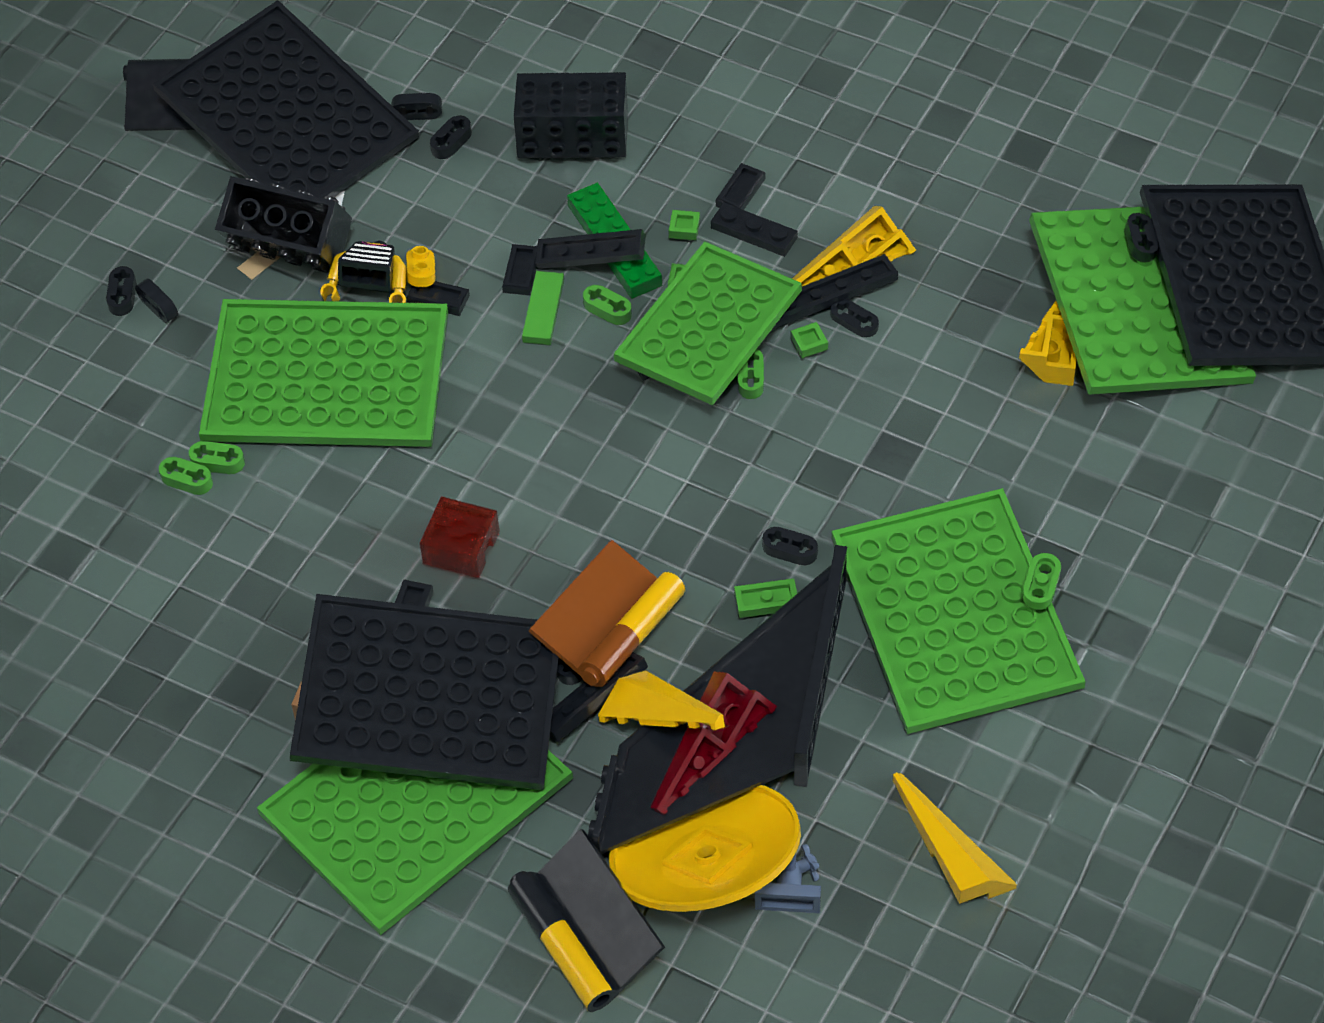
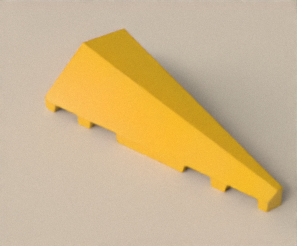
[792,206,916,286]
[1019,301,1077,386]
[598,670,725,730]
[893,772,1017,904]

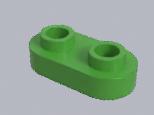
[1022,553,1061,610]

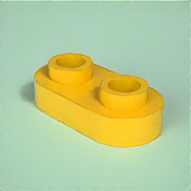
[406,246,435,287]

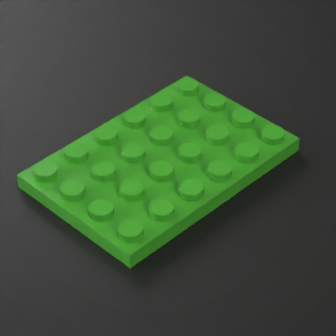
[614,241,802,405]

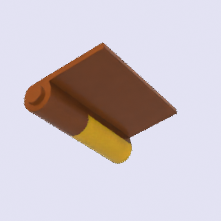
[528,540,685,687]

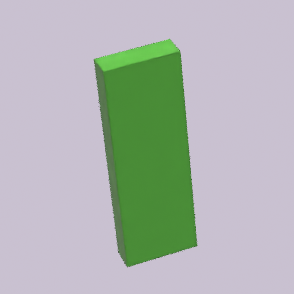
[522,271,564,345]

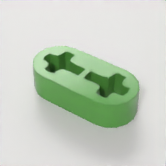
[583,285,632,325]
[738,349,764,399]
[189,441,245,474]
[159,457,213,495]

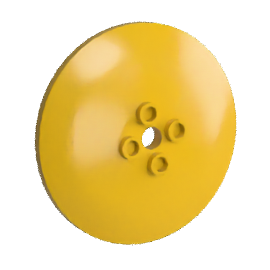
[609,785,801,912]

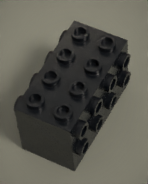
[514,72,628,158]
[215,176,352,272]

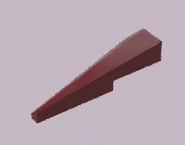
[650,671,777,814]

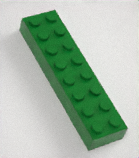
[567,182,663,299]

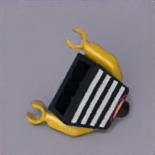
[320,240,407,303]

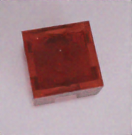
[419,496,500,578]

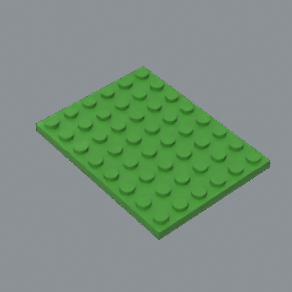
[1029,207,1256,395]
[199,299,448,447]
[832,488,1086,734]
[257,750,573,935]

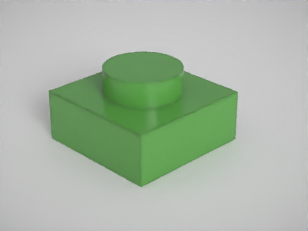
[668,210,700,240]
[791,322,828,358]

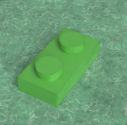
[734,578,797,618]

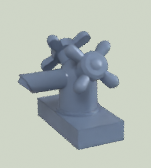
[755,844,821,913]

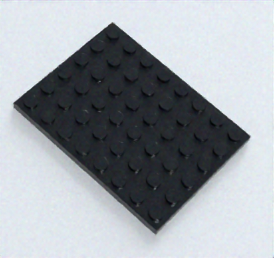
[153,0,419,198]
[1139,184,1324,366]
[290,594,558,790]

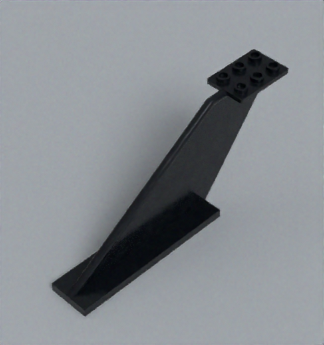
[588,545,847,858]

